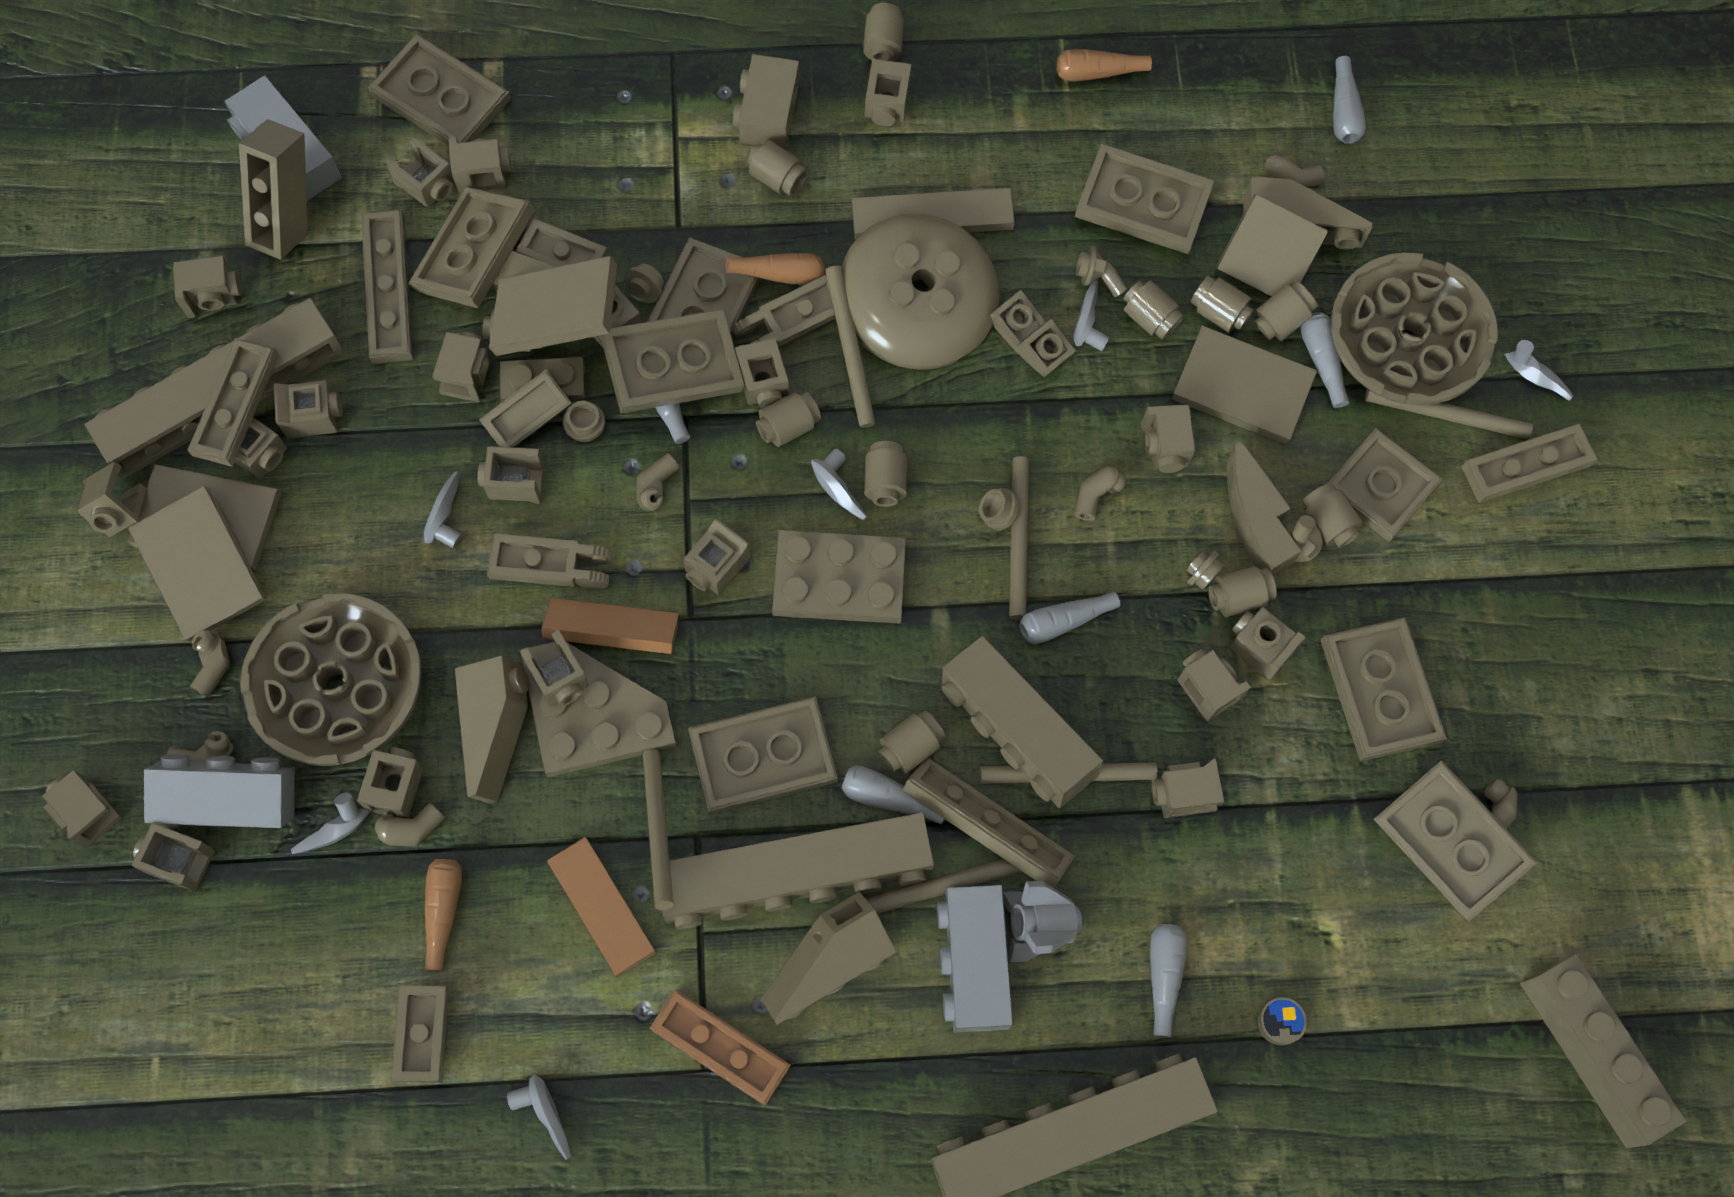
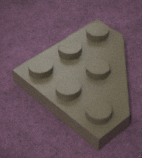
[520,642,677,778]

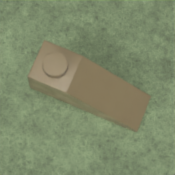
[455,656,529,804]

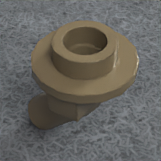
[1076,245,1128,298]
[1285,515,1323,563]

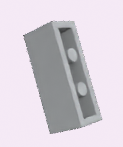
[225,75,342,201]
[144,754,295,828]
[937,885,1012,1033]

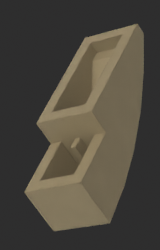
[1227,441,1301,577]

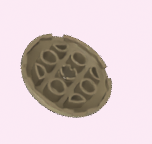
[841,214,1000,370]
[1331,253,1498,405]
[240,593,421,766]

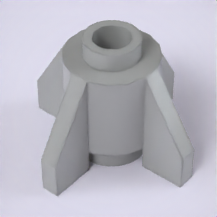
[1002,881,1082,962]

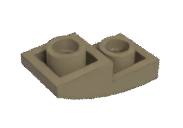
[990,290,1076,377]

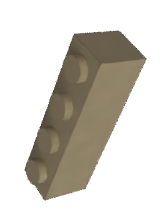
[941,636,1103,809]
[1520,954,1687,1148]

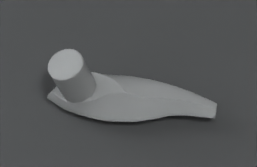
[1073,280,1109,351]
[1504,340,1574,401]
[811,449,867,520]
[424,471,462,549]
[291,792,370,854]
[507,1074,571,1160]

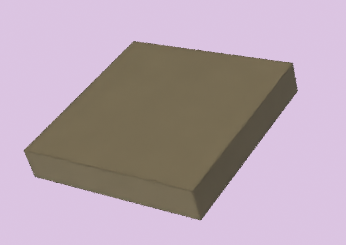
[1215,194,1328,297]
[1328,428,1443,542]

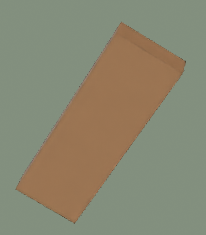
[542,598,679,654]
[547,837,656,978]
[649,989,791,1107]

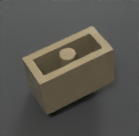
[733,54,800,150]

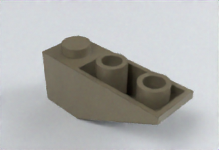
[1243,176,1372,250]
[761,892,896,1025]

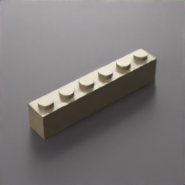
[84,298,344,480]
[662,812,934,929]
[930,1053,1218,1197]

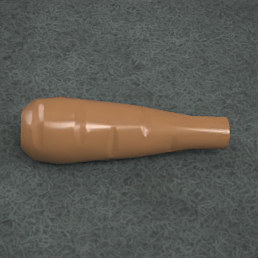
[1057,49,1152,82]
[726,253,825,286]
[424,859,462,971]

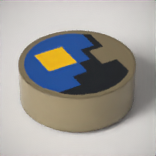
[1258,997,1307,1046]

